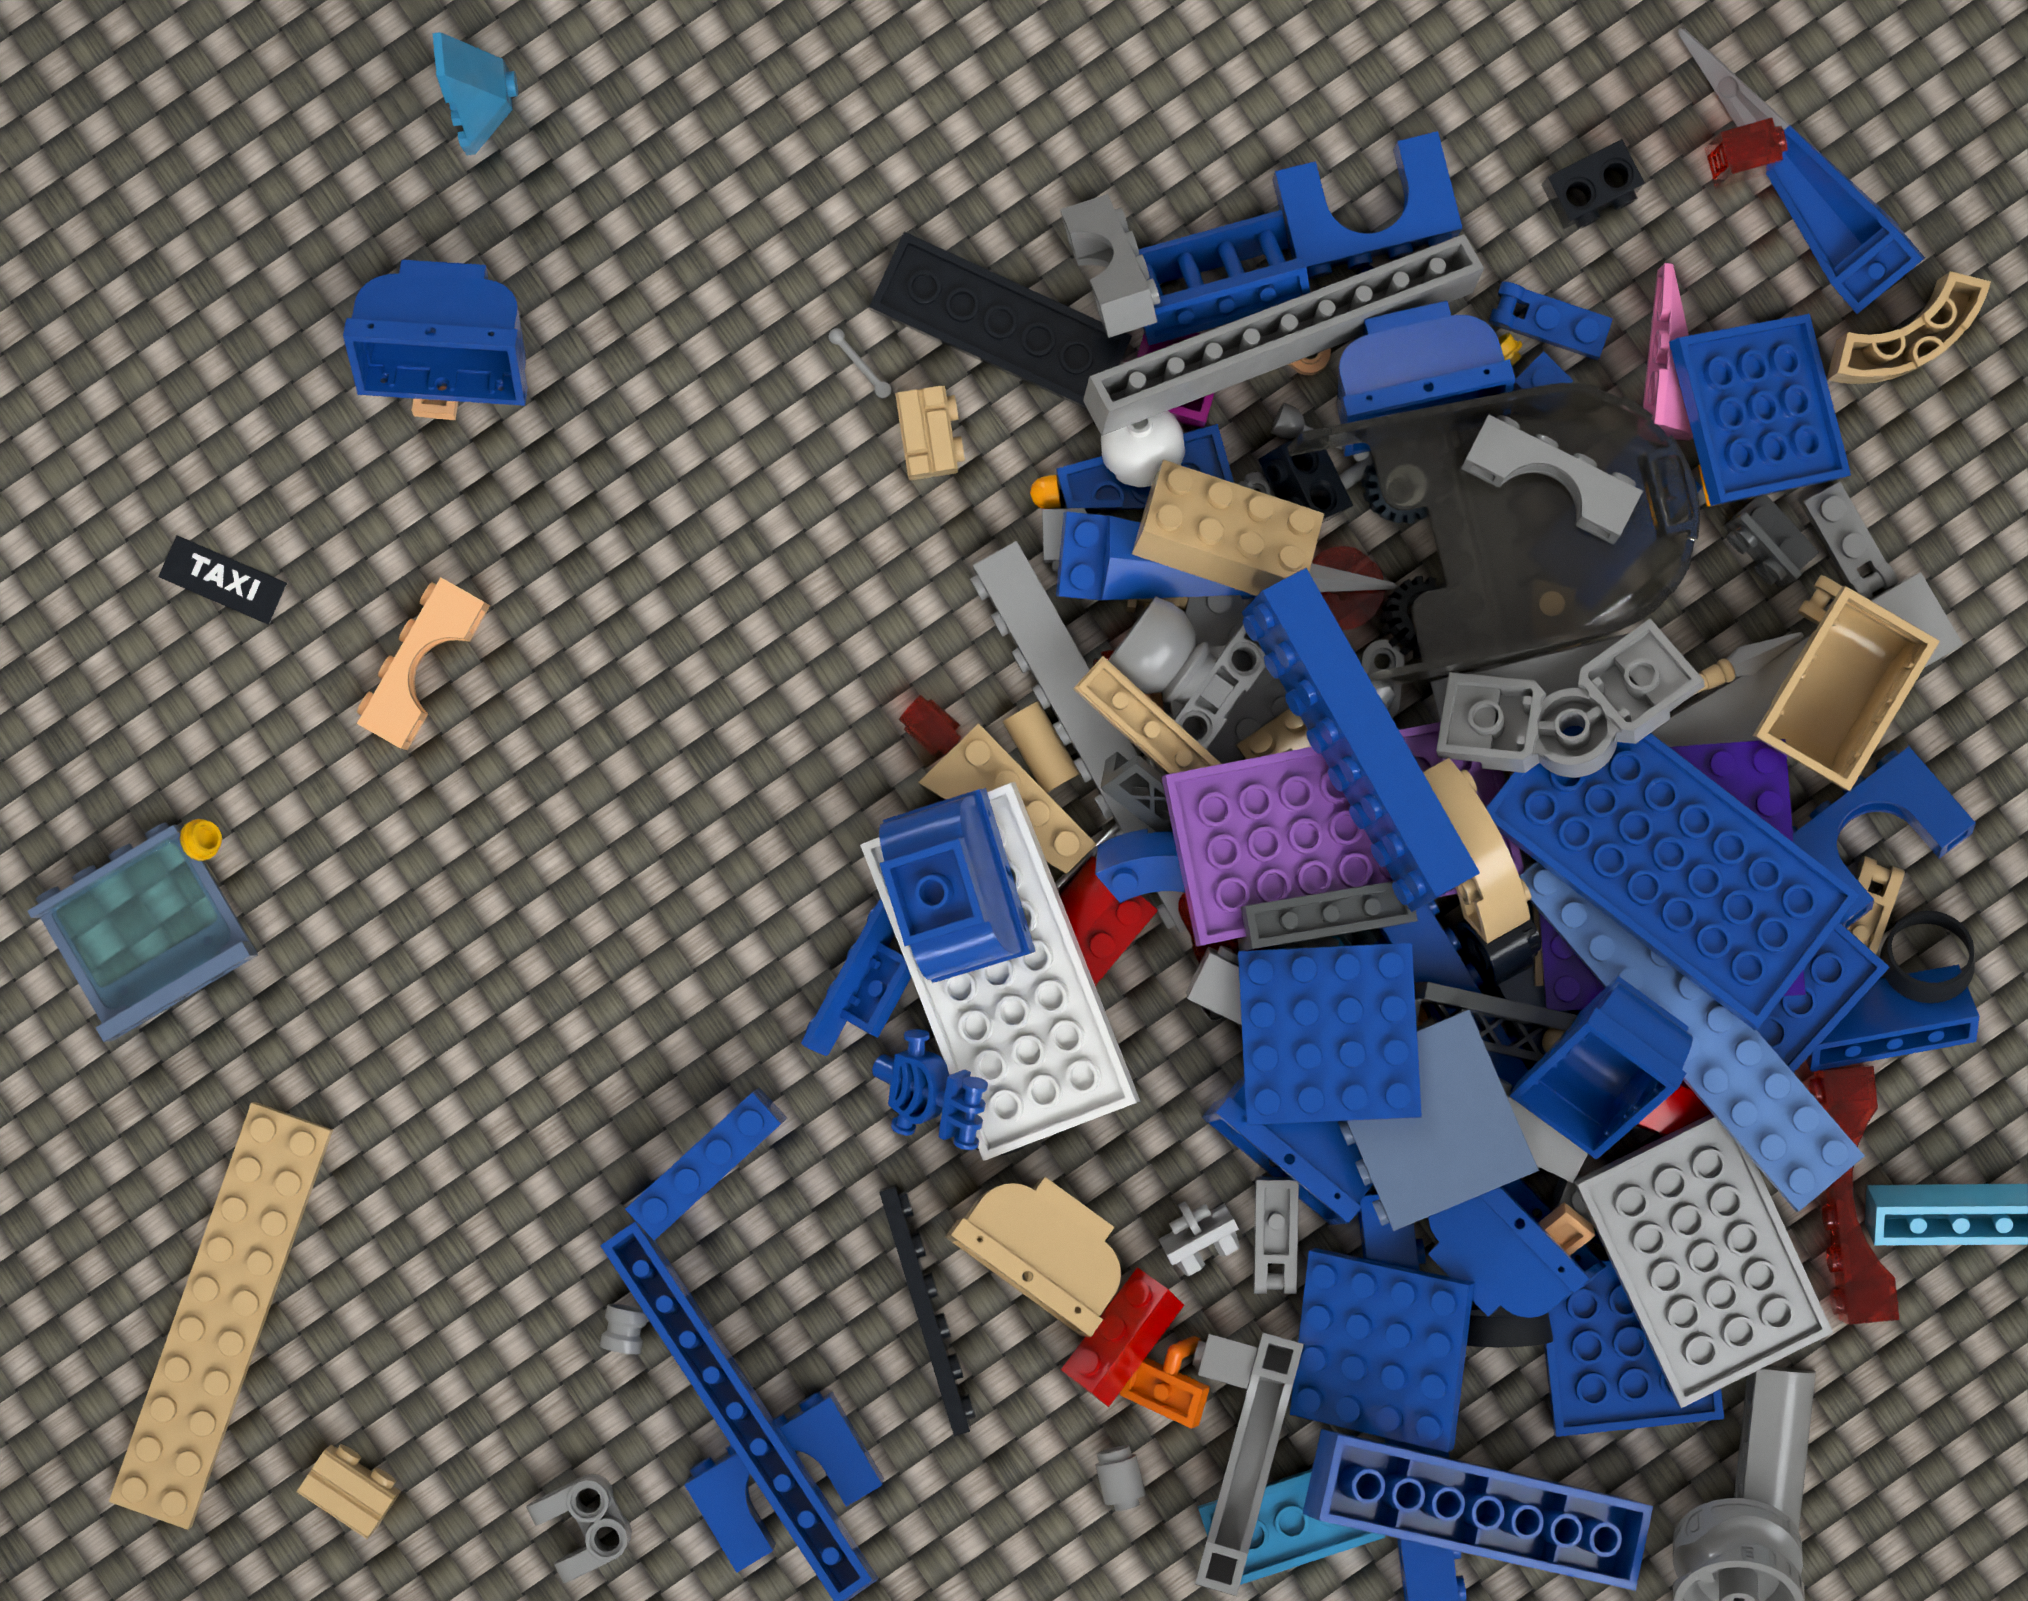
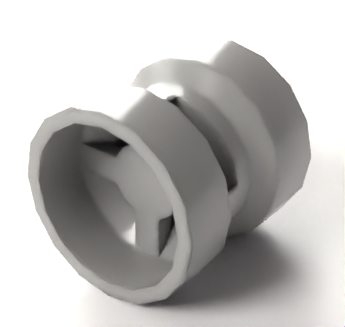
[599,1304,647,1354]

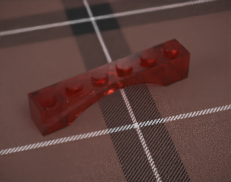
[1809,1064,1899,1325]

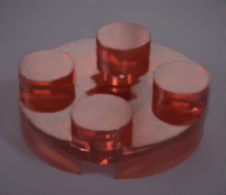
[1312,546,1385,631]

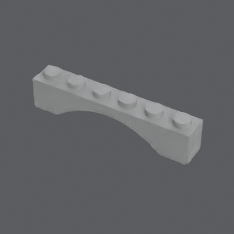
[1195,1333,1304,1597]

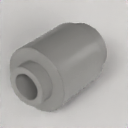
[1095,1445,1146,1511]

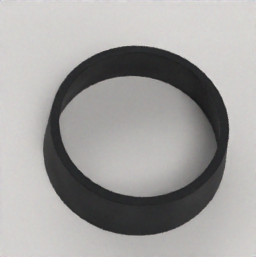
[1880,911,1975,1003]
[1467,1307,1553,1348]

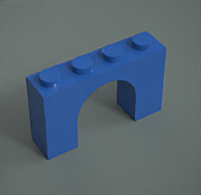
[1272,131,1463,279]
[1792,746,1976,929]
[625,1087,787,1240]
[685,1391,884,1573]

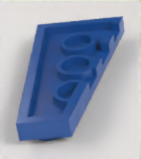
[1056,424,1234,511]

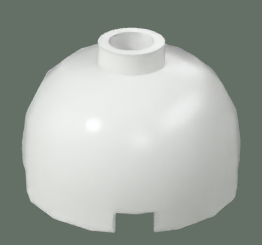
[1101,411,1185,487]

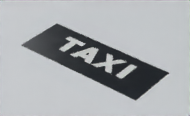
[158,535,287,625]

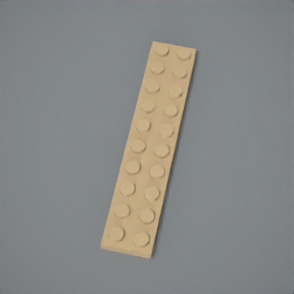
[109,1102,333,1530]

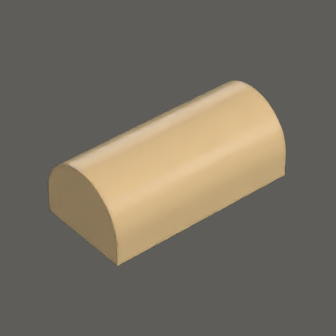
[1003,701,1080,793]

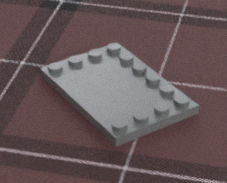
[1574,1113,1833,1408]

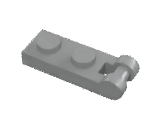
[1800,482,1898,599]
[1253,1177,1299,1294]

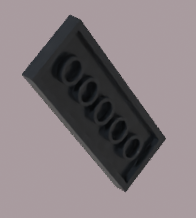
[869,232,1132,410]

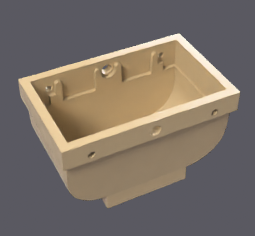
[1753,586,1940,791]
[945,1177,1121,1337]

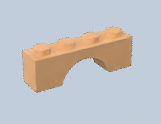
[357,577,490,750]

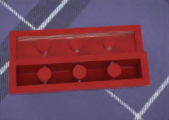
[1059,856,1158,986]

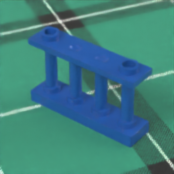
[1138,210,1310,346]

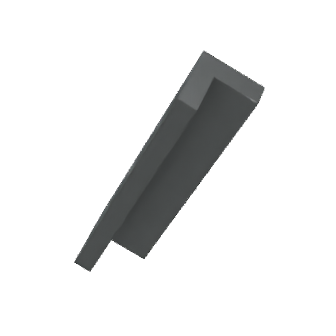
[1101,752,1173,832]
[1237,881,1418,951]
[1414,982,1577,1062]

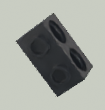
[1541,139,1645,229]
[1258,431,1353,523]

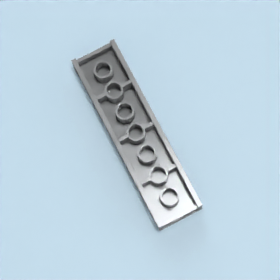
[1651,572,1964,747]

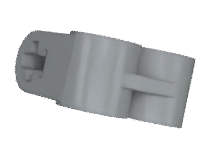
[526,1474,632,1583]

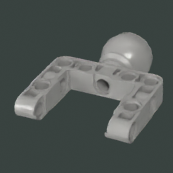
[1108,596,1396,775]

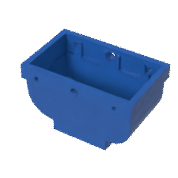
[343,260,528,406]
[1337,301,1515,457]
[879,788,1036,983]
[1509,976,1693,1160]
[1201,1076,1373,1225]
[1428,1178,1606,1318]

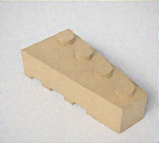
[918,723,1097,874]

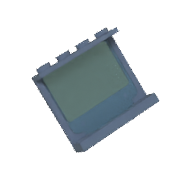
[27,822,258,1042]

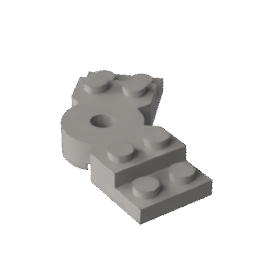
[1436,619,1705,778]

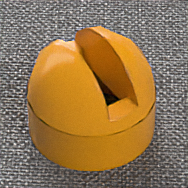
[1030,474,1061,509]

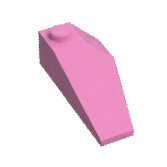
[1640,263,1693,441]

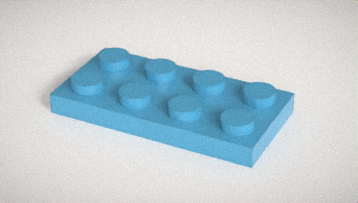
[1198,1469,1385,1585]

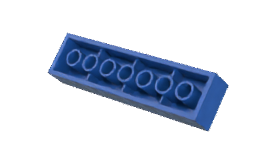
[1241,568,1480,912]
[1302,1429,1653,1591]

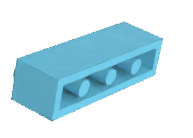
[1864,1184,2028,1246]

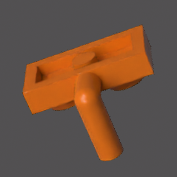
[1119,1336,1210,1429]

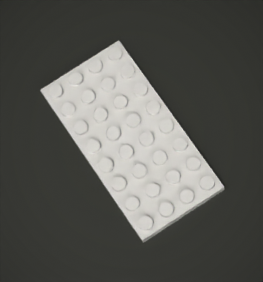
[860,782,1140,1161]

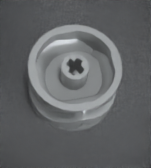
[1672,1498,1805,1601]

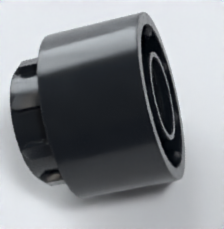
[1457,918,1542,987]

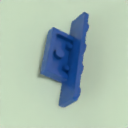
[801,898,911,1056]

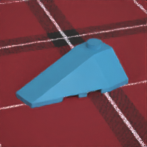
[432,32,518,156]

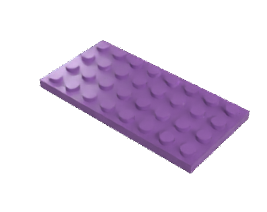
[1162,722,1524,946]

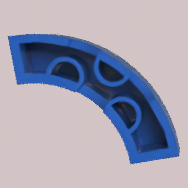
[1095,828,1185,903]

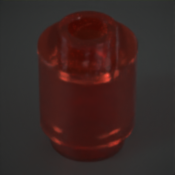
[899,695,962,756]

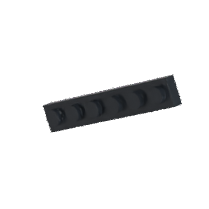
[879,1184,976,1436]

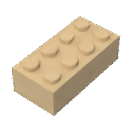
[1132,460,1324,596]

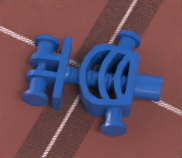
[872,1029,988,1150]

